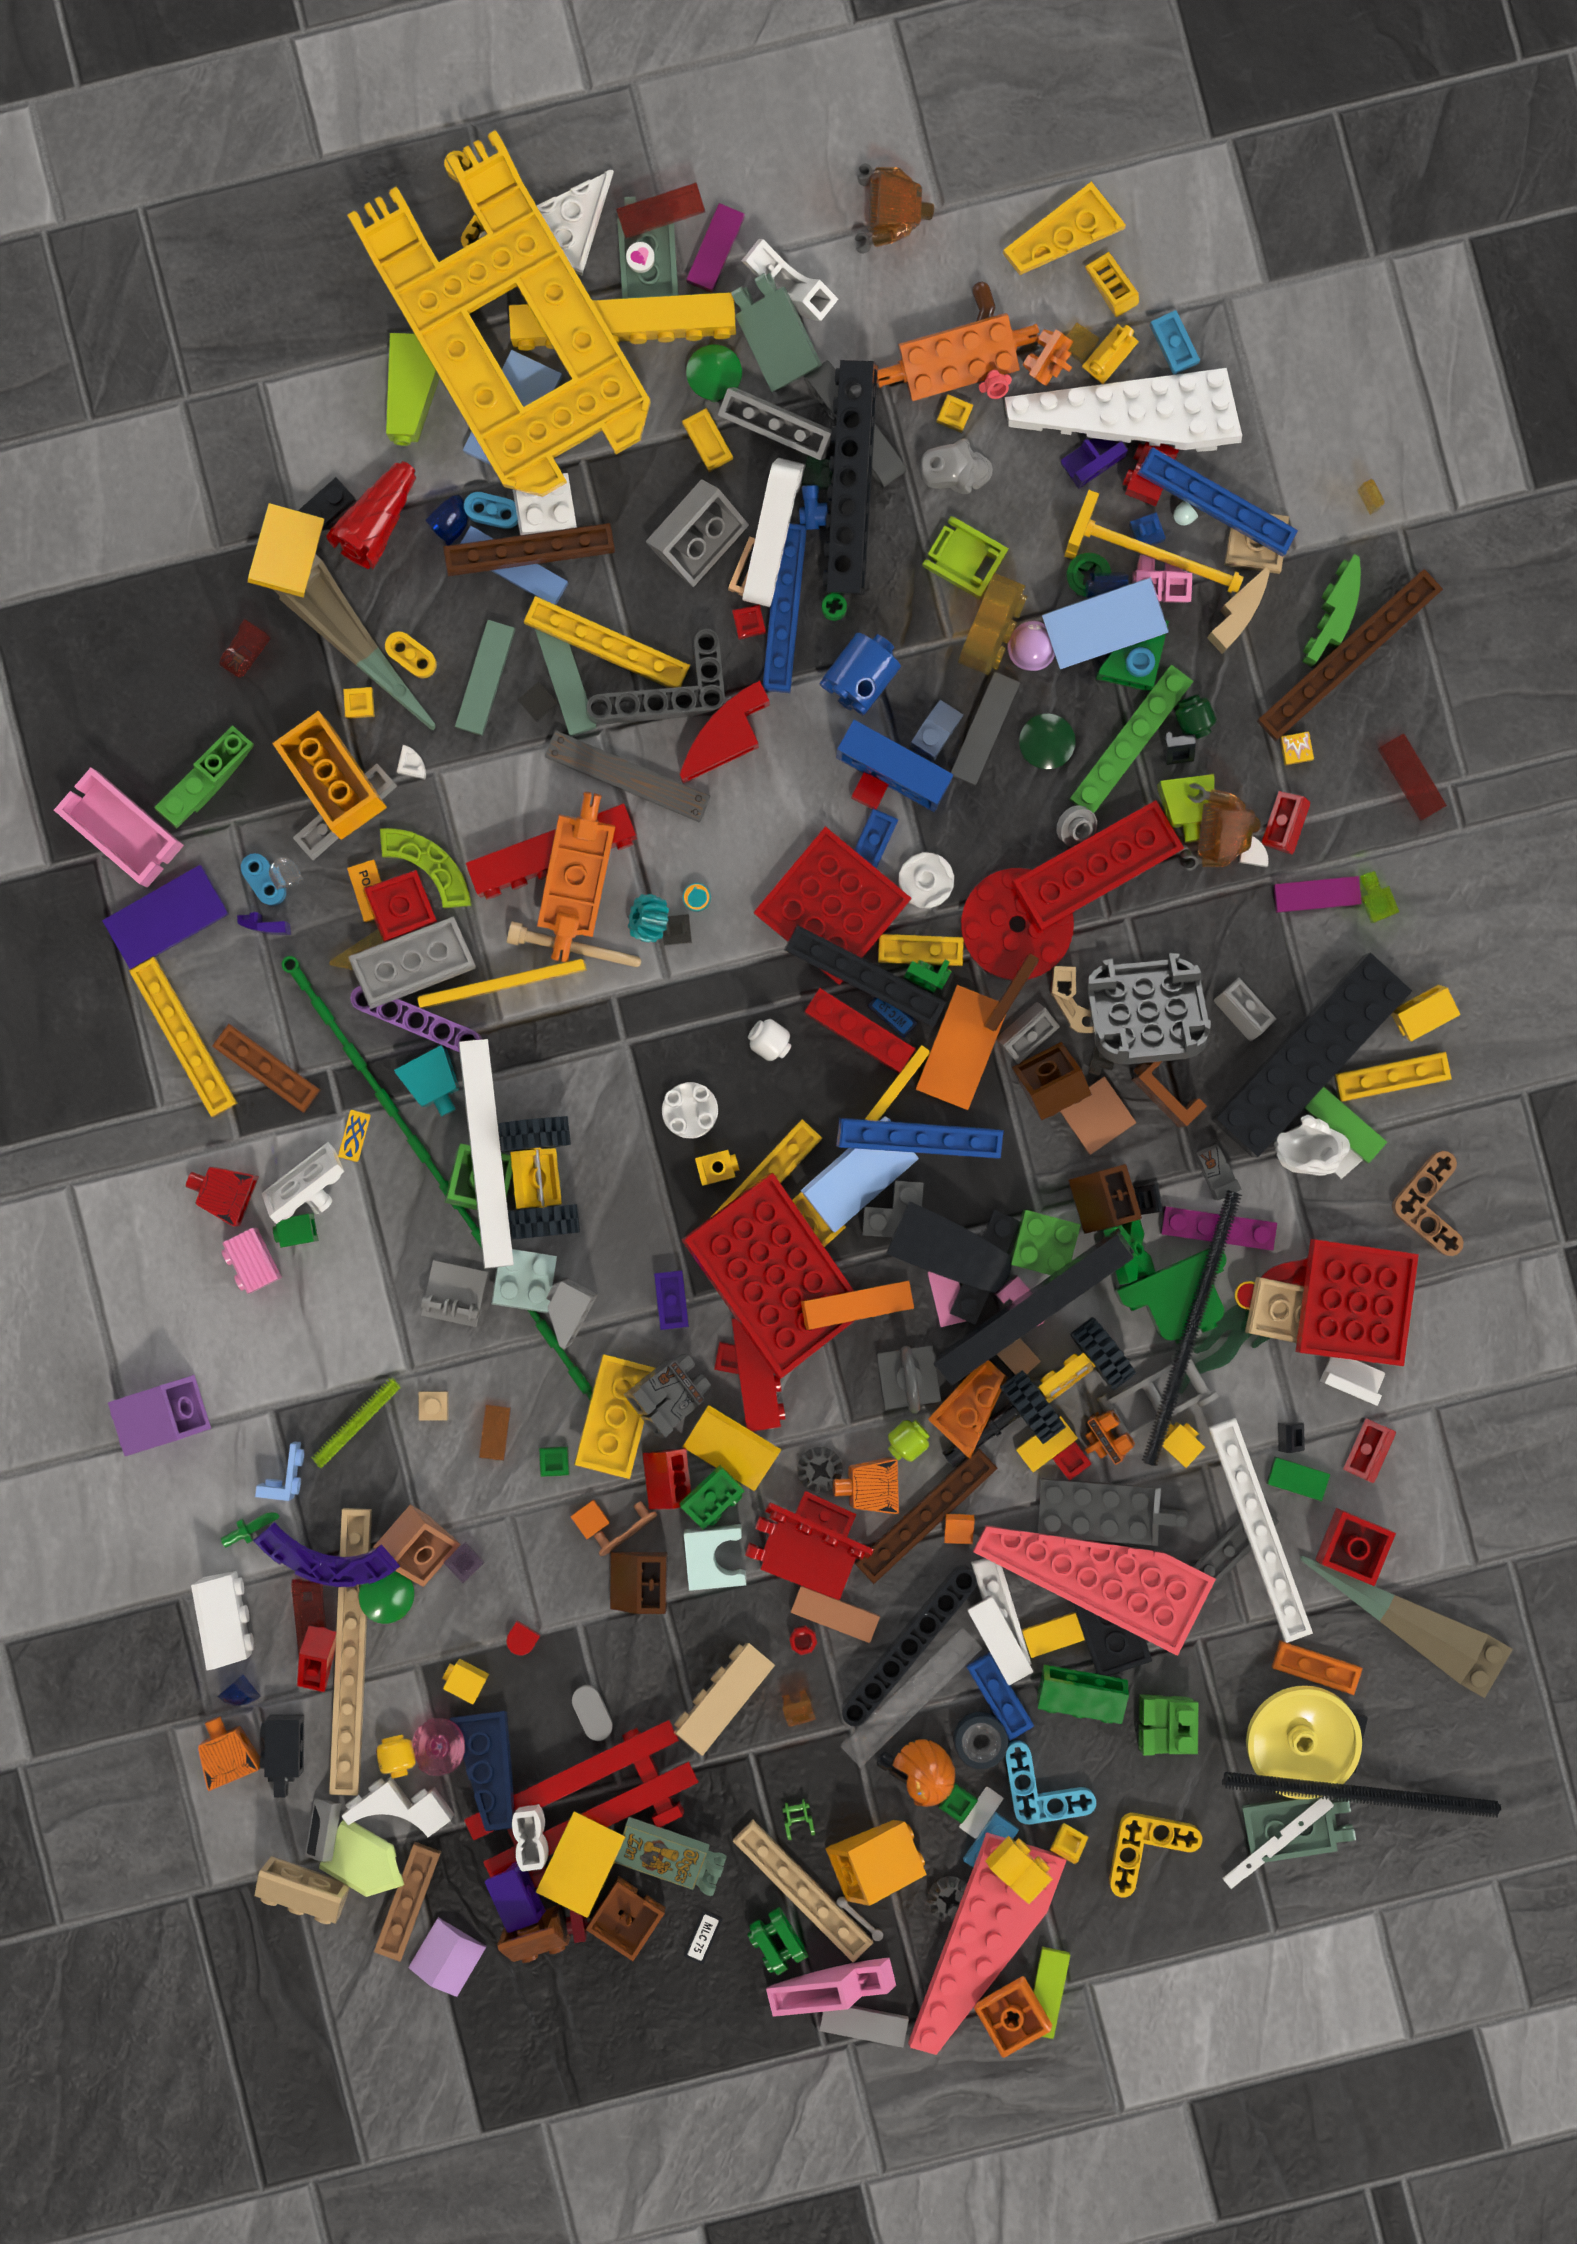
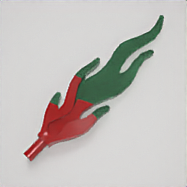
[1178,1256,1308,1394]

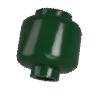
[1175,694,1217,739]

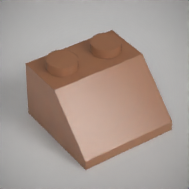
[373,1504,461,1587]

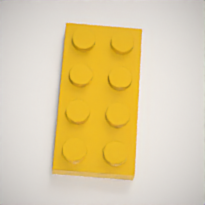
[574,1354,656,1479]

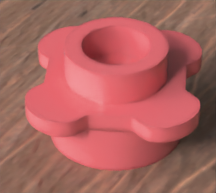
[979,370,1012,399]

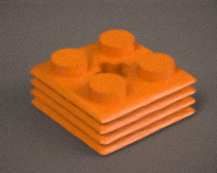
[974,1976,1052,2058]

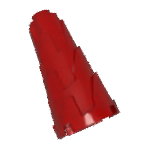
[326,461,416,570]

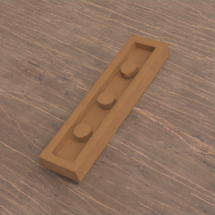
[374,1842,441,1962]

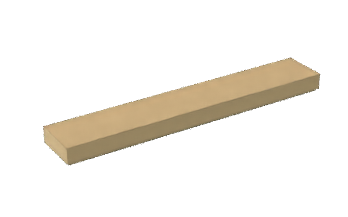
[733,1819,873,1963]

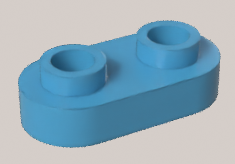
[464,492,518,529]
[241,853,286,906]

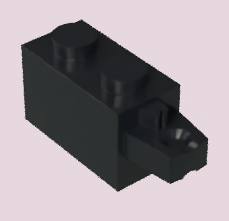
[260,1714,304,1798]

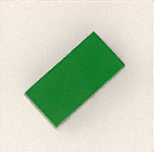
[1266,1457,1330,1501]

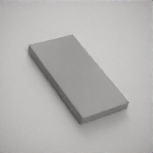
[348,916,476,1009]

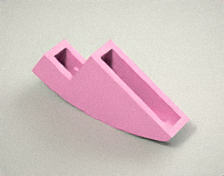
[766,1958,896,2016]

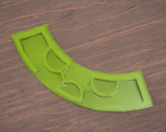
[380,828,472,908]

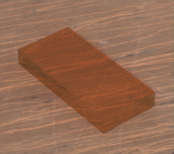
[479,1405,511,1461]

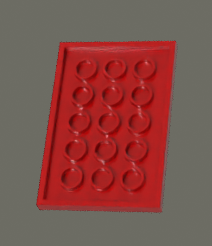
[682,1173,855,1379]

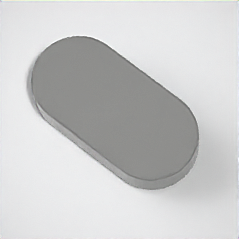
[572,1685,613,1741]

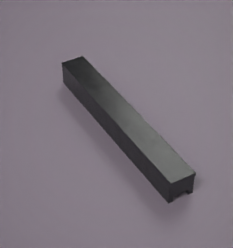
[933,1228,1134,1386]

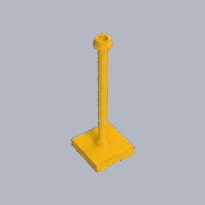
[1064,490,1244,593]

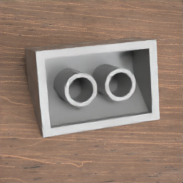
[646,479,749,587]
[546,1279,598,1349]

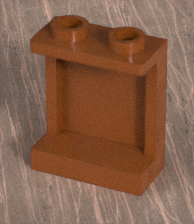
[1131,1061,1207,1128]

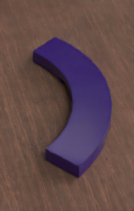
[253,1522,400,1587]

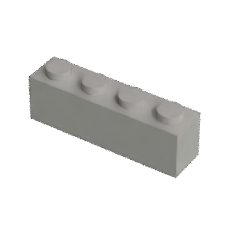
[718,387,832,460]

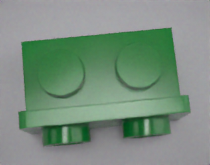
[904,959,952,993]
[679,1465,745,1530]

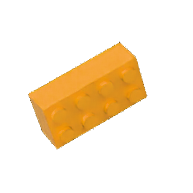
[272,711,387,840]

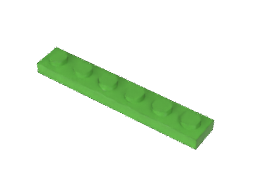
[1069,665,1194,813]

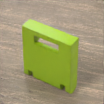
[922,516,1009,600]

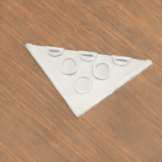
[479,170,614,276]

